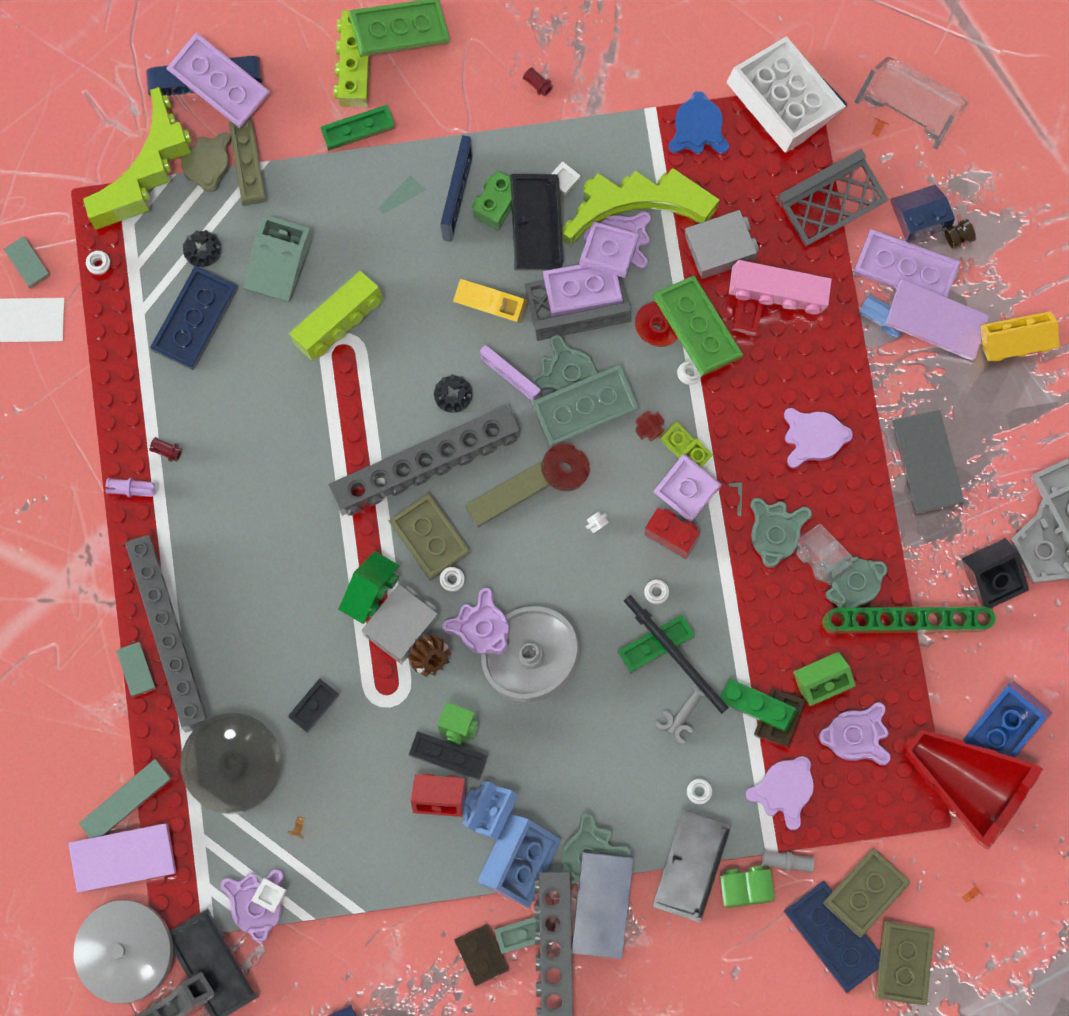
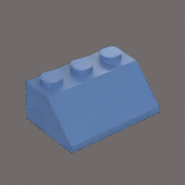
[477,814,561,908]

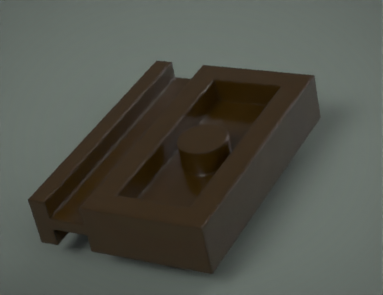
[754,689,807,748]
[454,924,509,987]

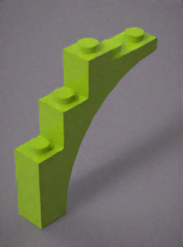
[83,87,192,230]
[562,168,719,246]

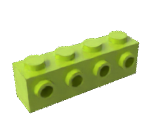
[334,10,370,107]
[289,271,384,362]

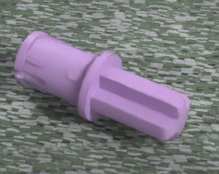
[106,478,156,497]

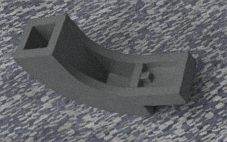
[136,972,215,1016]

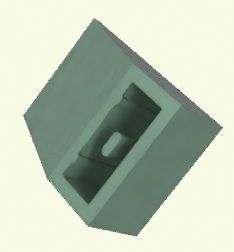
[243,214,312,303]

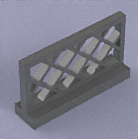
[776,149,888,247]
[525,276,631,341]

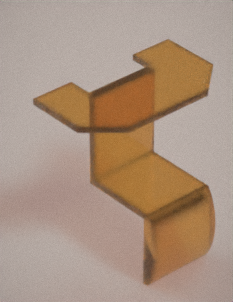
[872,118,889,136]
[288,816,305,839]
[962,882,984,903]

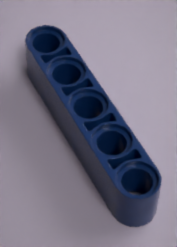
[146,56,263,96]

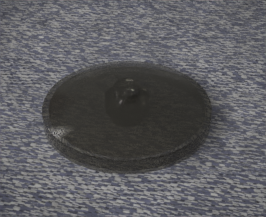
[181,713,282,814]

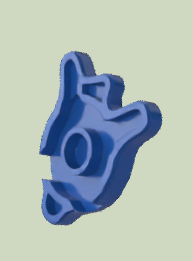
[669,91,729,154]

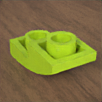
[658,421,713,467]

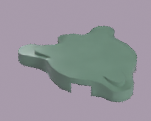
[531,335,598,391]
[750,498,812,568]
[814,557,888,620]
[562,813,631,885]

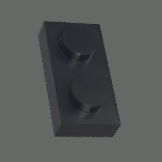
[288,678,339,733]

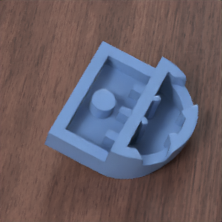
[462,781,518,840]

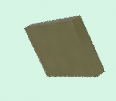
[388,493,471,581]
[823,848,911,938]
[876,922,935,1006]

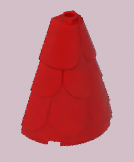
[904,730,1043,850]

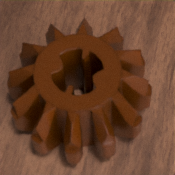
[407,633,451,677]

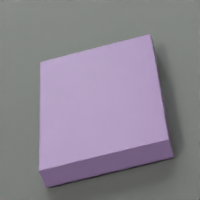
[543,265,623,317]

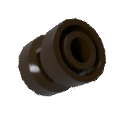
[944,219,976,250]

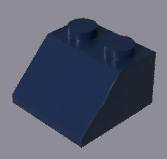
[890,184,955,242]

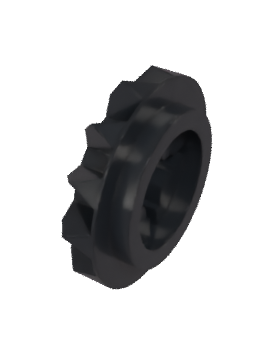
[183,230,221,267]
[434,374,473,413]

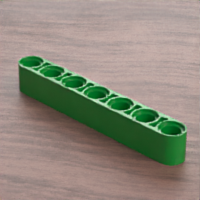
[822,607,996,633]

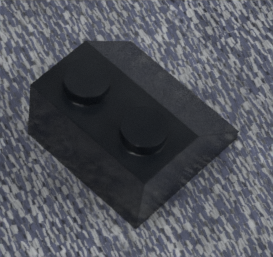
[962,538,1029,609]

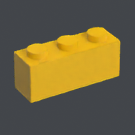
[980,311,1060,361]

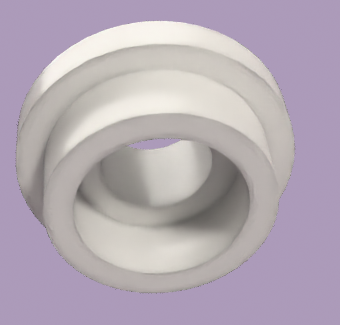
[86,251,110,275]
[677,361,701,385]
[585,511,609,533]
[440,567,465,592]
[644,580,669,605]
[687,779,712,804]

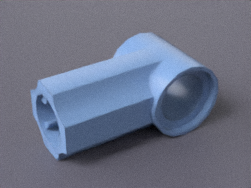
[859,294,902,338]

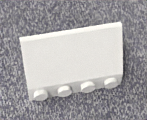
[726,36,846,153]

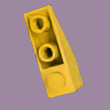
[453,279,528,323]

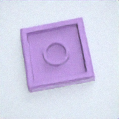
[579,221,639,278]
[653,454,722,523]

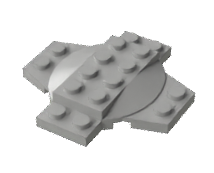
[1010,458,1069,584]

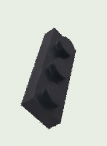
[409,731,488,781]

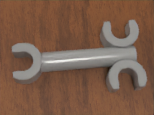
[655,683,712,745]

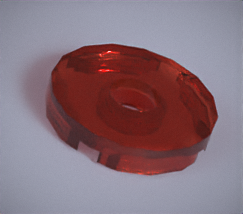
[541,444,590,491]

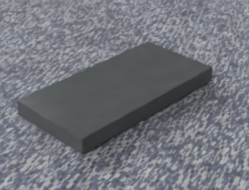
[892,410,964,514]

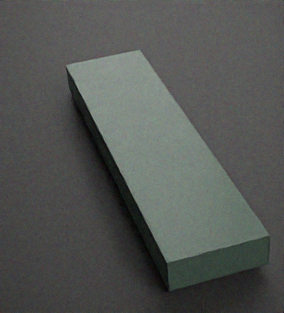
[79,759,172,838]

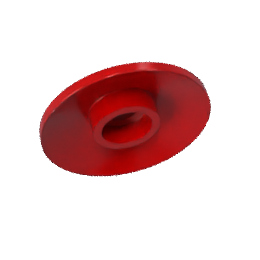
[635,302,678,347]

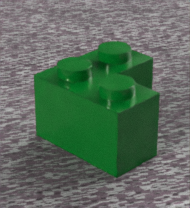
[338,551,400,624]

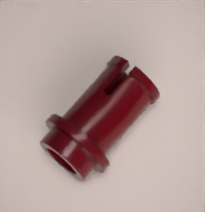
[523,67,553,96]
[149,437,182,462]

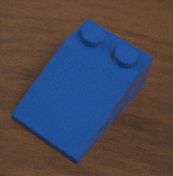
[963,681,1052,758]

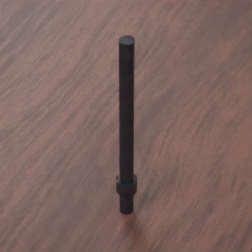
[624,595,729,714]

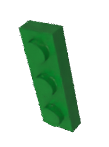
[320,105,395,151]
[618,614,695,674]
[720,678,797,732]

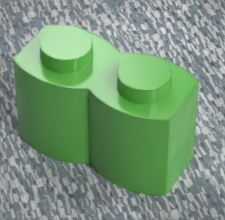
[719,866,775,908]

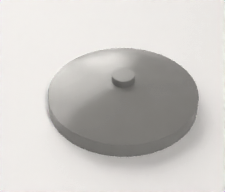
[481,606,580,702]
[74,900,174,1003]

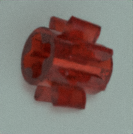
[635,411,665,441]

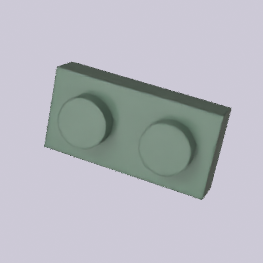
[494,917,547,954]

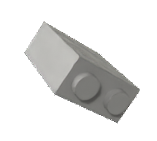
[685,210,759,279]
[362,584,439,665]

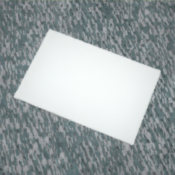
[0,298,64,342]

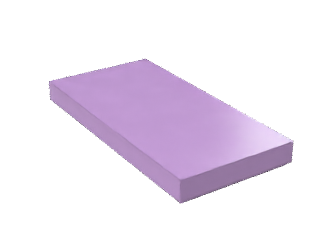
[166,32,270,129]
[853,229,961,298]
[885,279,989,361]
[69,824,176,893]

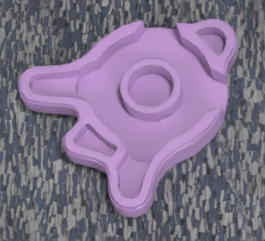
[584,211,651,270]
[784,408,852,469]
[442,588,509,655]
[819,702,890,766]
[745,756,813,830]
[220,869,284,943]

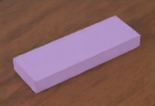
[480,345,541,401]

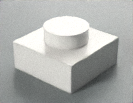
[551,161,581,196]
[251,878,287,914]

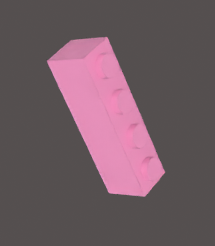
[729,260,831,314]

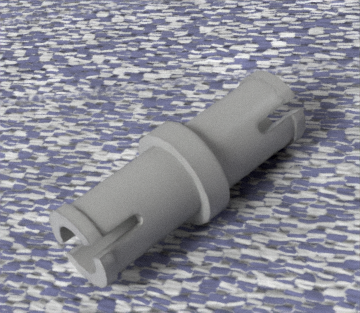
[761,850,814,873]

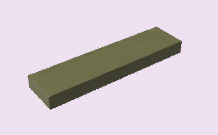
[229,118,266,206]
[465,456,562,528]

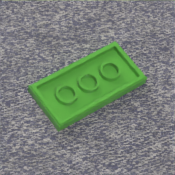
[348,0,450,57]
[653,276,743,376]

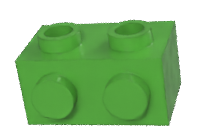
[471,170,512,231]
[794,652,855,706]
[437,702,479,745]

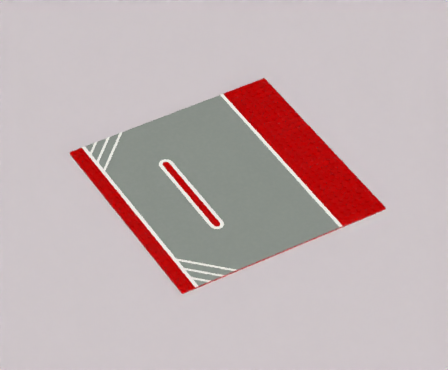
[71,96,951,933]

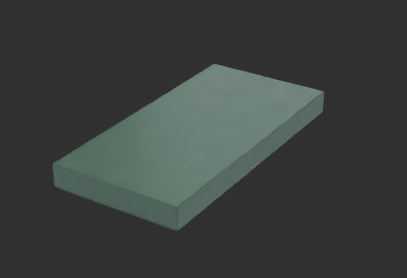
[531,364,640,447]

